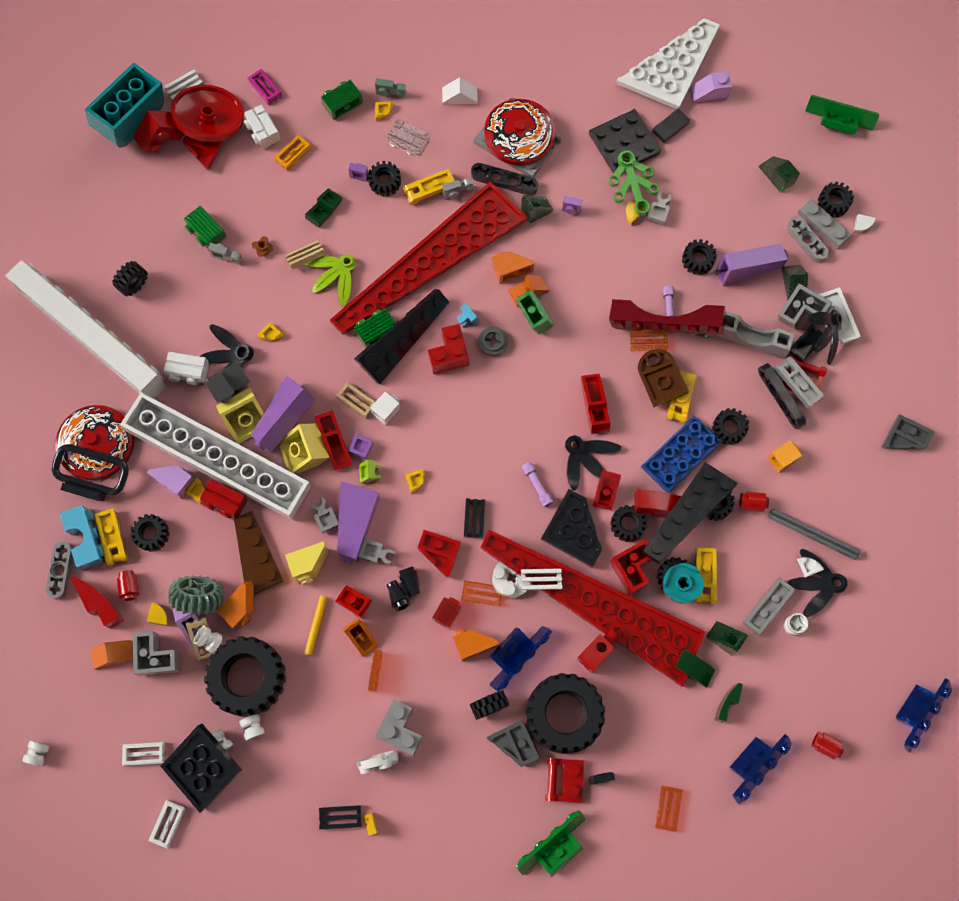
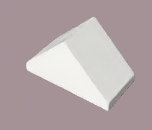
[442,77,478,105]

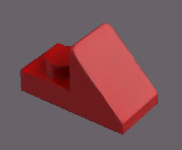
[593,470,621,511]
[335,585,372,619]

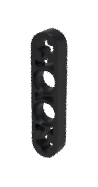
[471,163,538,196]
[758,363,806,429]

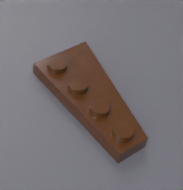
[234,511,284,595]

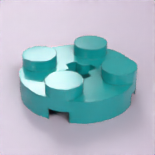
[663,563,704,604]

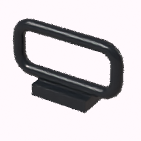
[51,444,129,501]

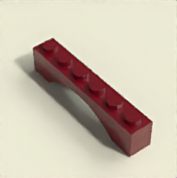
[609,299,726,336]

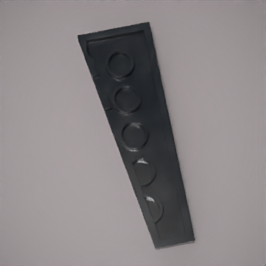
[354,289,449,384]
[642,462,738,564]

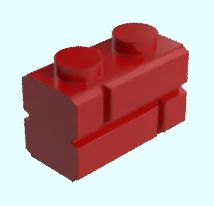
[200,479,248,519]

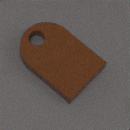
[638,349,689,408]

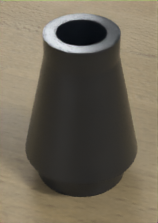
[398,566,421,597]
[386,580,410,611]

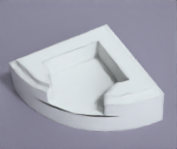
[853,214,876,233]
[797,557,824,577]

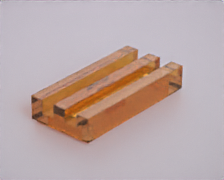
[629,331,669,351]
[461,580,502,607]
[368,649,383,693]
[655,786,683,832]

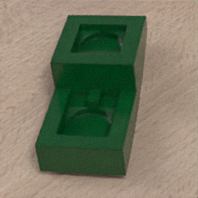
[305,188,342,228]
[674,649,715,688]
[714,683,743,723]

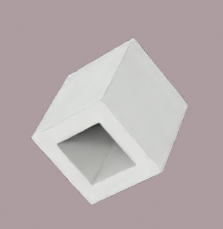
[370,392,400,425]

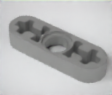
[787,217,829,263]
[46,542,73,600]

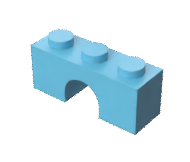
[60,505,105,571]

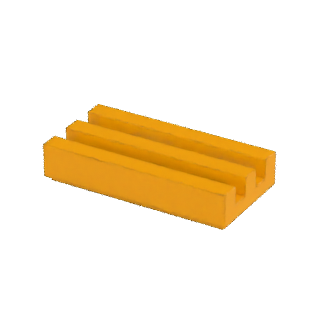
[274,134,312,171]

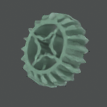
[168,575,224,615]

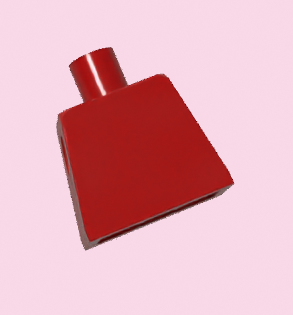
[577,629,619,673]

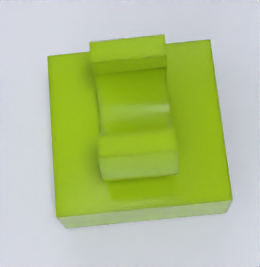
[359,460,381,484]

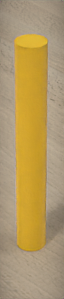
[304,596,327,656]

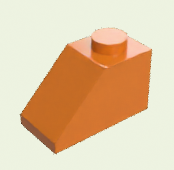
[491,251,534,284]
[217,581,254,628]
[453,628,499,661]

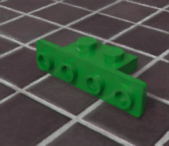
[805,95,880,134]
[516,810,586,877]

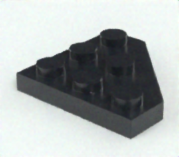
[541,489,602,568]

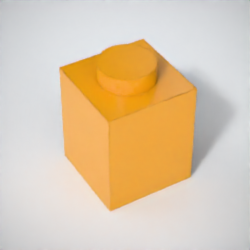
[768,440,802,472]

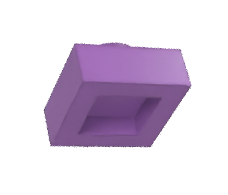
[348,163,369,182]
[562,196,582,214]
[348,434,374,459]

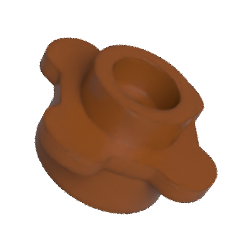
[252,236,273,257]

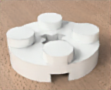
[492,562,531,598]
[357,750,399,774]

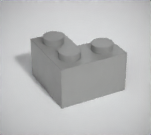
[778,284,832,329]
[133,631,180,676]
[376,699,423,756]

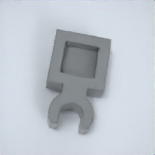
[442,178,474,200]
[647,191,671,225]
[208,243,242,265]
[311,497,338,534]
[358,538,396,565]

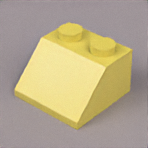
[216,388,264,444]
[279,423,329,474]
[285,541,329,585]

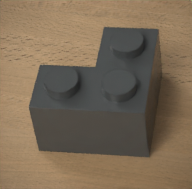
[204,361,250,403]

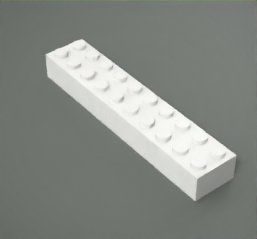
[5,260,166,399]
[120,393,311,520]

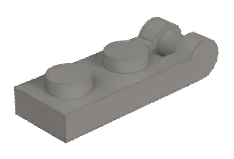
[774,357,824,409]

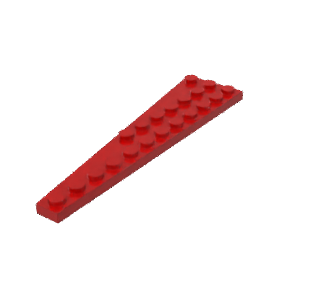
[330,182,528,335]
[480,530,706,687]

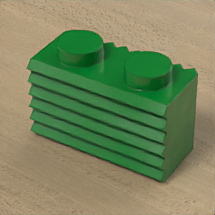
[321,79,363,120]
[184,206,227,248]
[516,290,554,335]
[354,309,395,348]

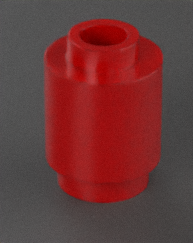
[739,491,769,512]
[116,570,139,601]
[812,731,845,760]

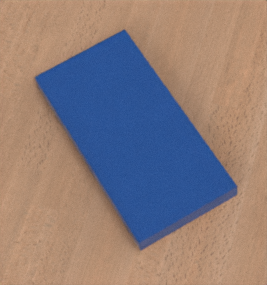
[641,416,722,493]

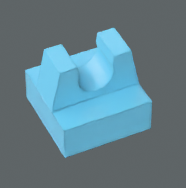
[457,303,480,327]

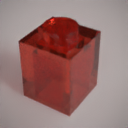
[432,597,462,630]

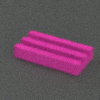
[247,69,282,105]

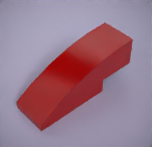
[581,373,611,434]
[315,410,352,471]
[634,489,681,517]
[71,577,124,629]

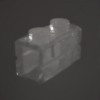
[388,118,430,157]

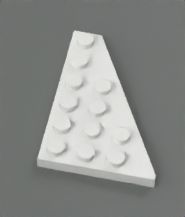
[616,18,720,110]

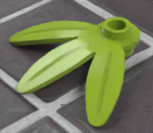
[304,254,357,306]

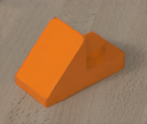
[508,275,549,307]

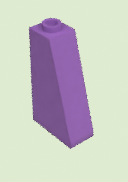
[716,244,788,286]
[251,376,316,452]
[337,482,380,564]

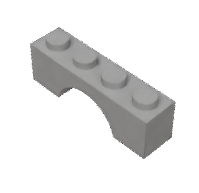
[717,311,795,358]

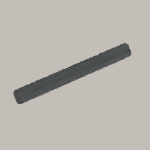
[768,508,860,560]

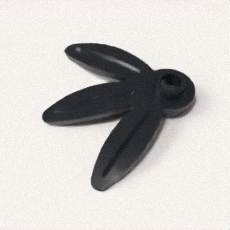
[808,310,842,365]
[199,324,254,369]
[565,435,621,491]
[788,549,847,617]

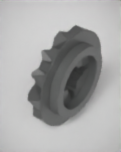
[478,327,508,356]

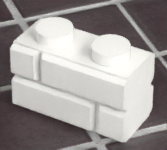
[243,104,281,149]
[164,352,209,385]

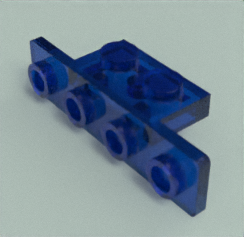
[489,626,552,691]
[896,678,952,753]
[730,734,792,804]

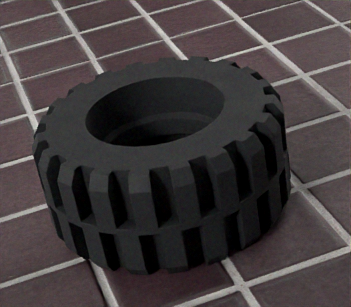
[204,636,286,717]
[526,673,606,754]

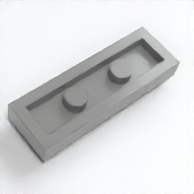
[798,199,851,249]
[743,577,795,636]

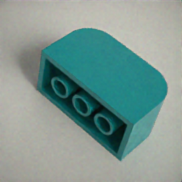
[85,62,164,148]

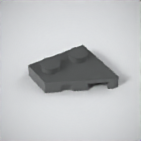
[882,414,935,449]
[487,720,540,767]

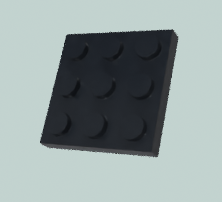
[589,109,661,174]
[160,723,242,813]

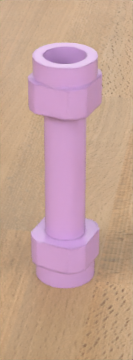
[663,286,675,316]
[521,462,554,507]

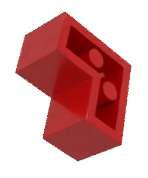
[133,110,183,153]
[428,323,469,374]
[609,539,652,596]

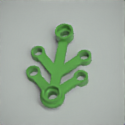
[608,151,659,216]

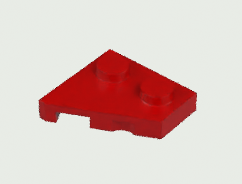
[182,135,224,171]
[417,530,461,578]

